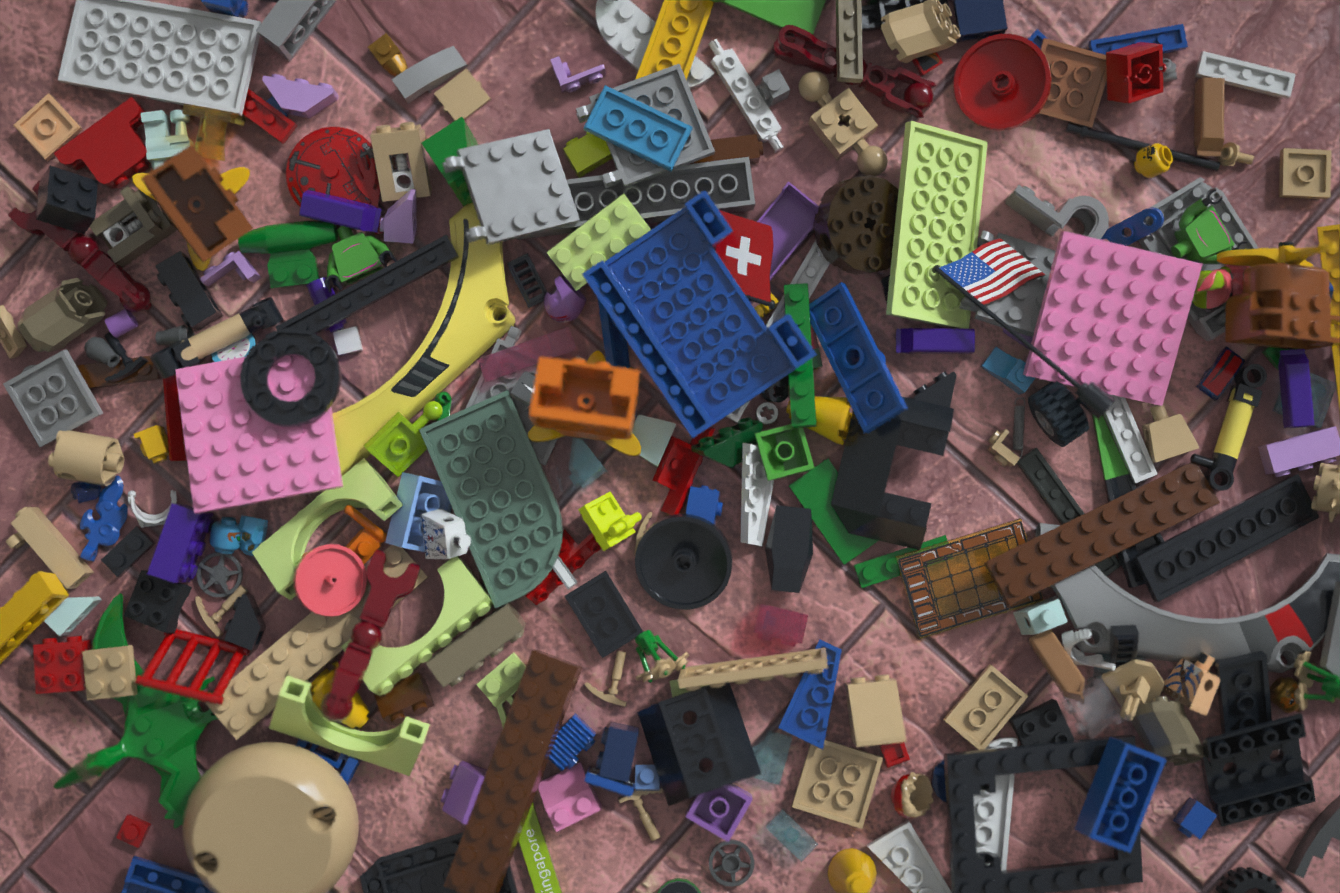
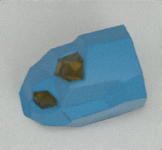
[239,515,268,556]

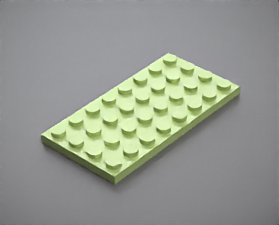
[886,121,988,329]

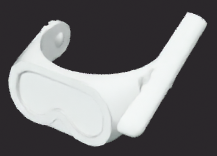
[1062,629,1115,671]

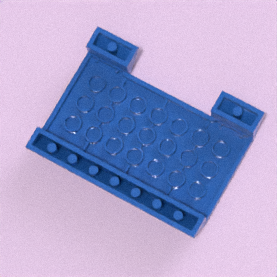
[582,190,817,438]

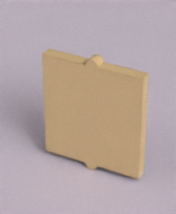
[434,68,491,120]

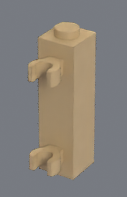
[5,507,94,589]

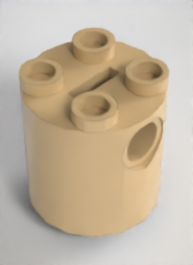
[48,430,124,486]

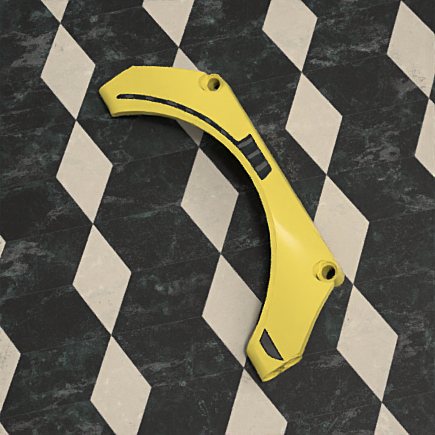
[321,203,515,492]

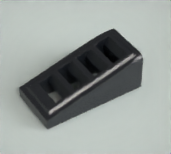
[507,253,547,309]
[1109,625,1139,668]

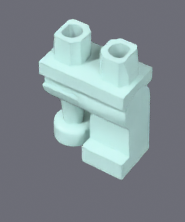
[141,110,195,169]

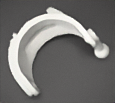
[128,490,177,528]

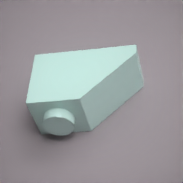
[44,596,102,636]

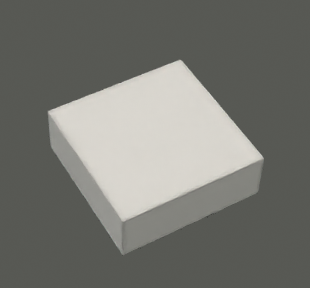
[333,326,363,356]

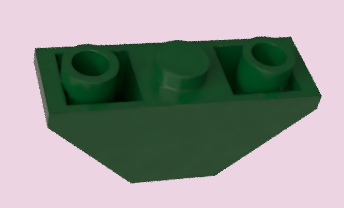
[691,417,763,468]

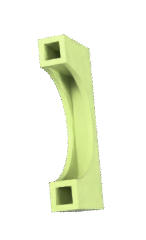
[252,458,403,600]
[341,556,494,696]
[269,676,429,776]

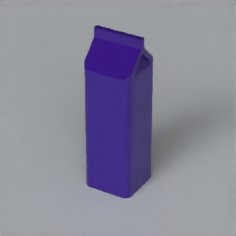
[299,190,382,233]
[896,328,975,354]
[1278,349,1315,428]

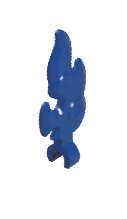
[80,476,128,562]

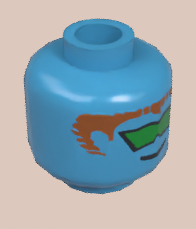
[209,517,243,554]

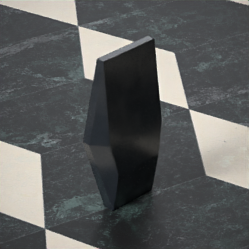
[765,505,813,593]

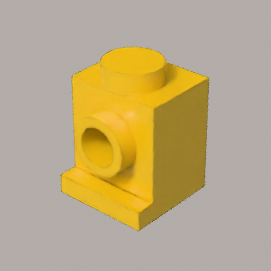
[134,425,169,464]

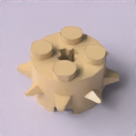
[1312,462,1340,523]

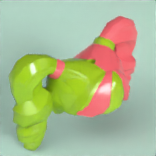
[1192,265,1249,309]

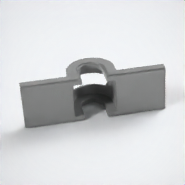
[1005,185,1109,240]

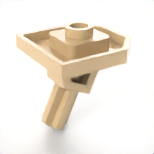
[1102,659,1164,721]

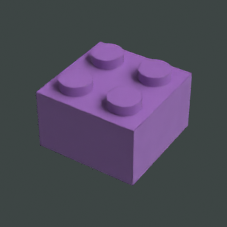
[685,770,753,842]

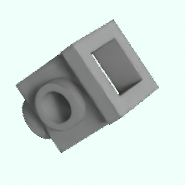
[756,69,790,107]

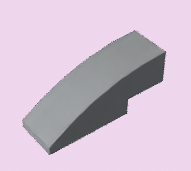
[391,46,467,104]

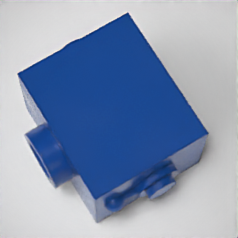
[686,485,723,525]

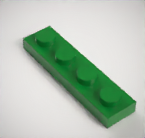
[853,535,953,588]

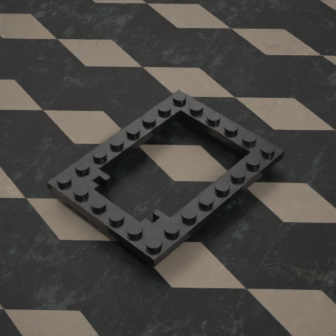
[944,735,1143,893]

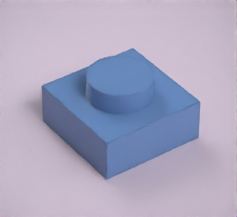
[635,765,660,791]

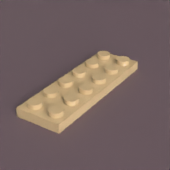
[678,648,828,691]

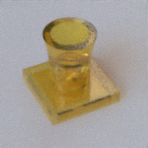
[182,104,246,161]

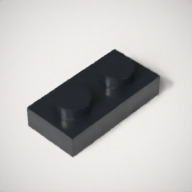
[101,526,156,577]

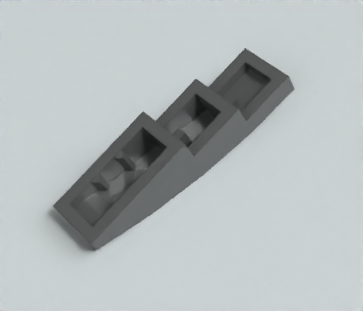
[1285,795,1340,878]

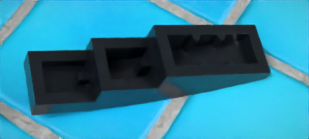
[862,0,949,31]

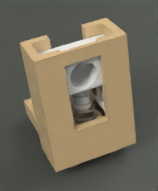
[370,122,432,202]

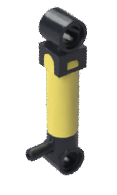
[1190,364,1267,492]

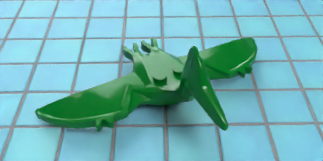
[53,593,218,829]

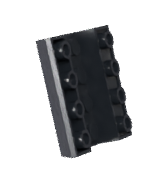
[637,682,761,806]
[1200,713,1316,827]

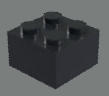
[36,165,98,234]

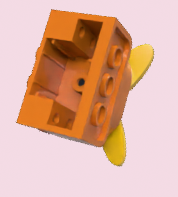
[527,350,641,456]

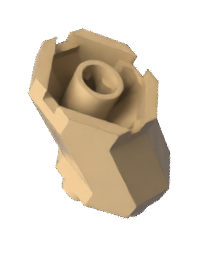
[881,0,961,63]

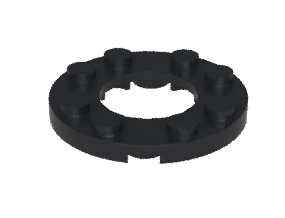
[240,328,341,427]

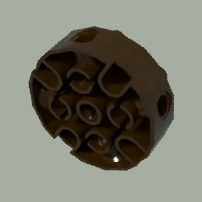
[813,175,899,275]

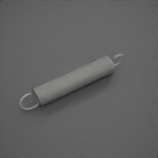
[1013,397,1025,458]

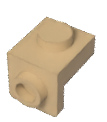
[987,429,1020,467]

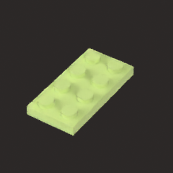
[547,193,651,291]

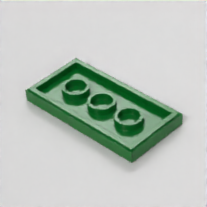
[789,459,879,565]

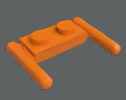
[302,505,387,565]

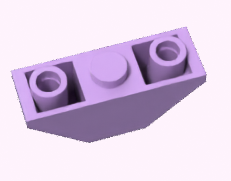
[262,74,338,118]

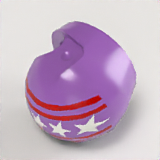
[544,275,586,323]

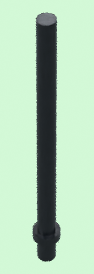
[1065,122,1220,171]

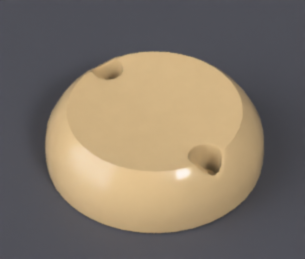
[183,742,359,893]

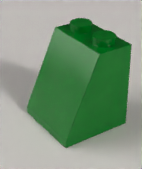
[422,117,478,207]

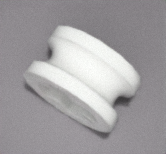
[756,402,778,425]

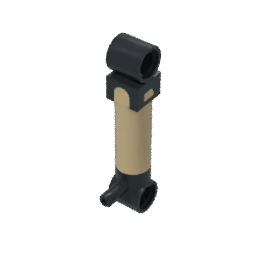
[150,297,283,379]

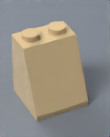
[845,674,906,747]

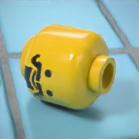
[1134,143,1173,178]

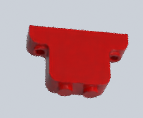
[54,97,151,189]

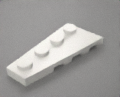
[740,443,774,546]
[867,820,952,893]

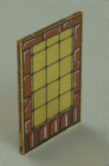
[896,518,1044,639]

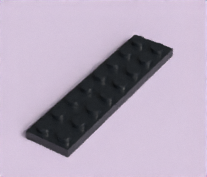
[1133,474,1320,602]

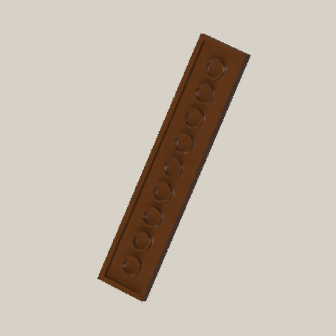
[984,462,1220,607]

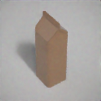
[1194,77,1225,157]
[1029,629,1085,705]

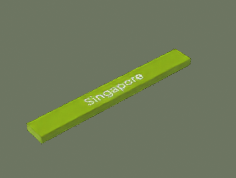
[519,802,562,893]

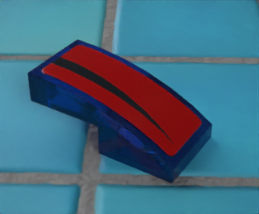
[1196,346,1246,401]

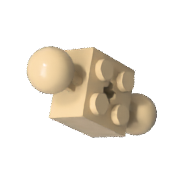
[799,71,888,176]

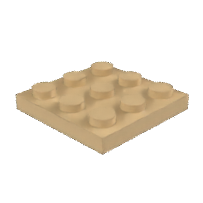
[791,739,883,829]

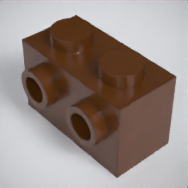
[374,673,435,726]

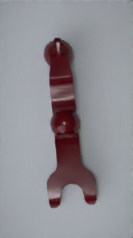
[773,25,936,119]
[8,181,152,312]
[320,549,420,722]

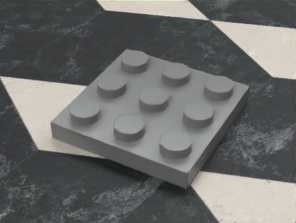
[3,349,103,447]

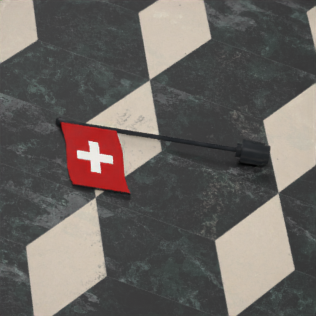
[571,210,775,309]

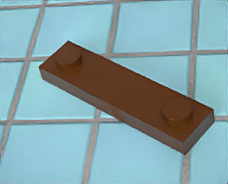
[77,355,161,389]

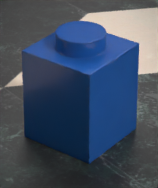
[1173,797,1217,839]

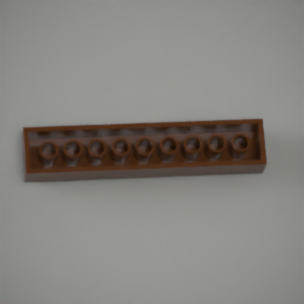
[444,650,583,893]

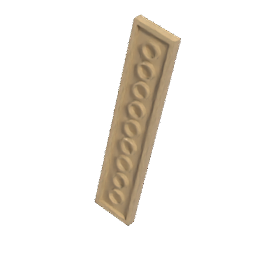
[205,545,428,740]

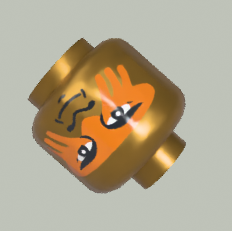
[1269,677,1301,713]

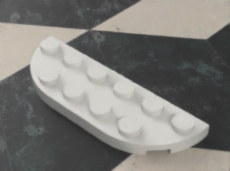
[596,0,715,90]
[973,737,1018,871]

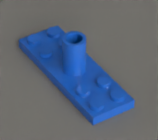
[809,282,908,433]

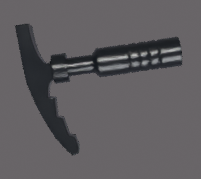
[104,332,148,382]

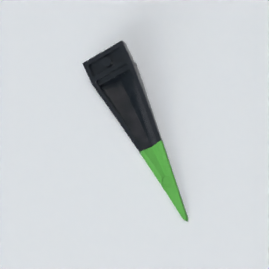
[1092,414,1164,588]

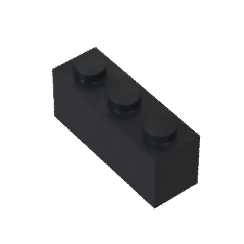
[155,251,223,330]

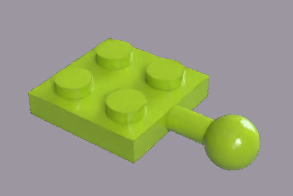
[364,401,443,477]

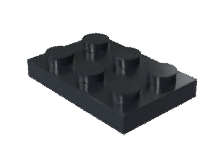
[565,571,643,658]

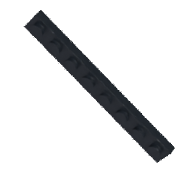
[276,234,459,334]

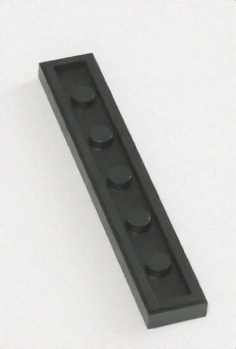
[1017,448,1122,577]

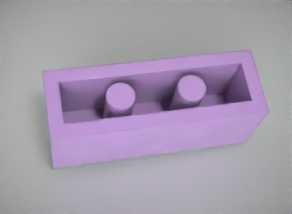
[1258,426,1340,477]

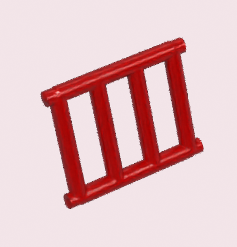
[135,629,250,705]

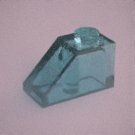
[569,437,607,489]

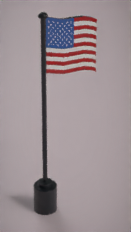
[932,238,1115,419]

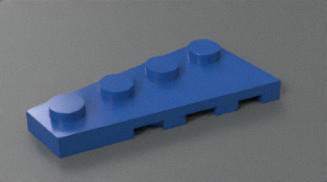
[778,639,842,749]

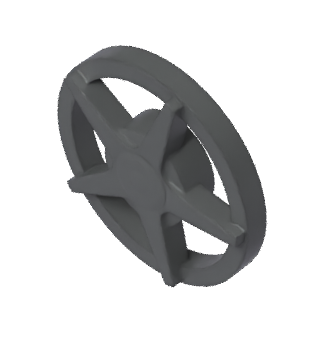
[197,552,243,597]
[709,839,754,887]

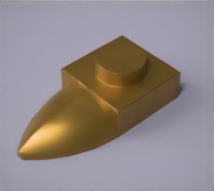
[368,33,408,77]

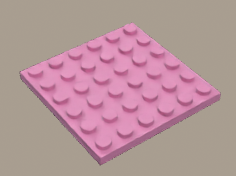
[1023,231,1202,406]
[175,354,343,514]

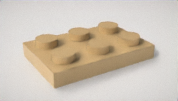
[943,664,1028,750]

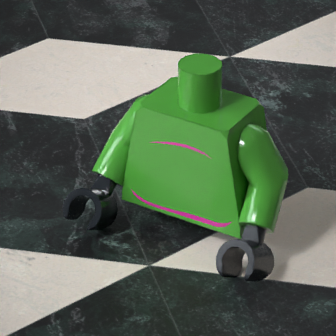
[1171,189,1248,265]
[324,226,397,293]

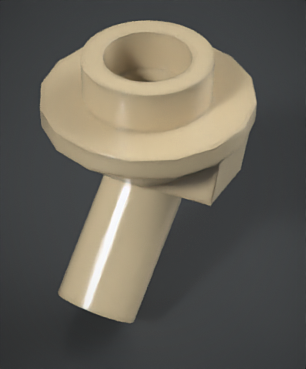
[1218,142,1254,166]

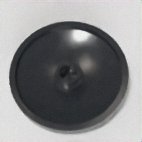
[635,514,733,610]

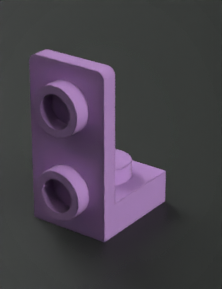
[550,56,606,92]
[200,251,261,286]

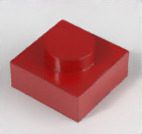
[116,814,151,848]

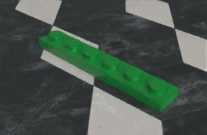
[784,283,817,428]

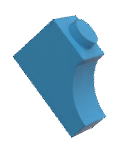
[981,347,1035,395]

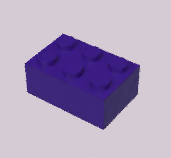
[147,503,214,583]

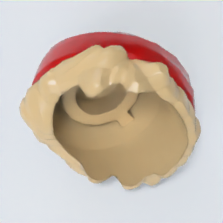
[890,772,934,818]

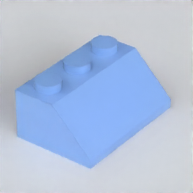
[385,472,452,552]

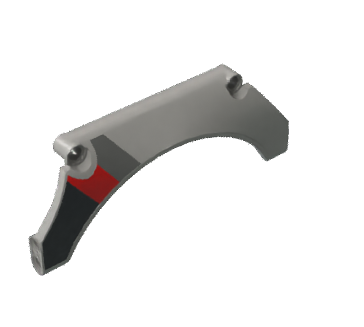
[1035,523,1340,673]

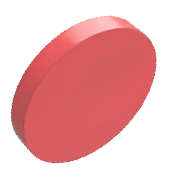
[294,544,367,616]

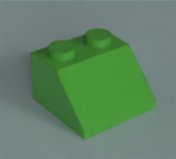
[754,424,815,481]

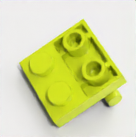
[578,491,642,551]

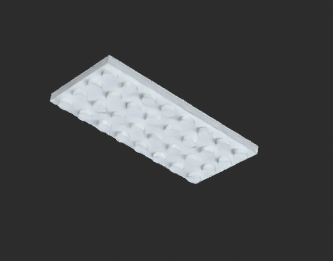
[58,0,261,116]

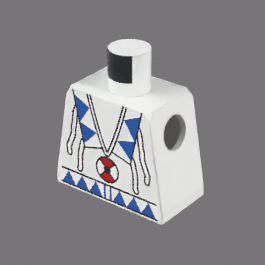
[421,508,471,559]

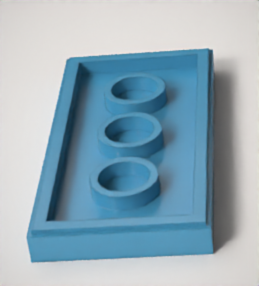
[583,85,693,172]

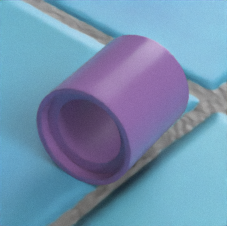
[105,309,138,338]

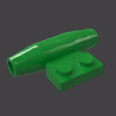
[238,221,338,288]

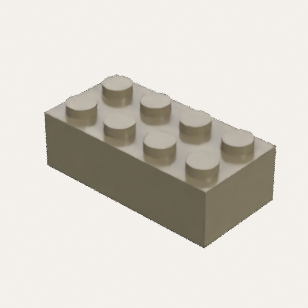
[426,602,526,688]

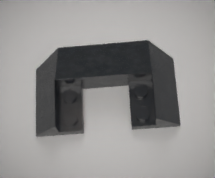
[831,397,954,550]

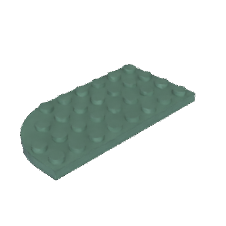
[419,390,563,608]

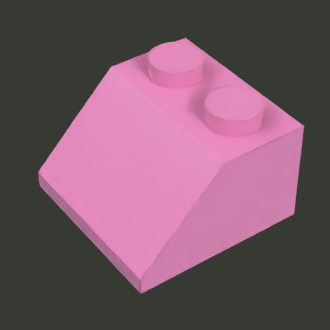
[538,762,602,832]

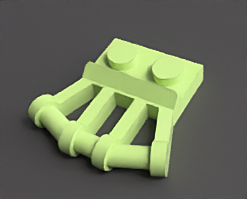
[476,652,526,727]

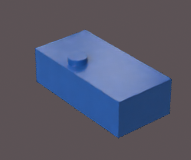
[1074,736,1166,853]

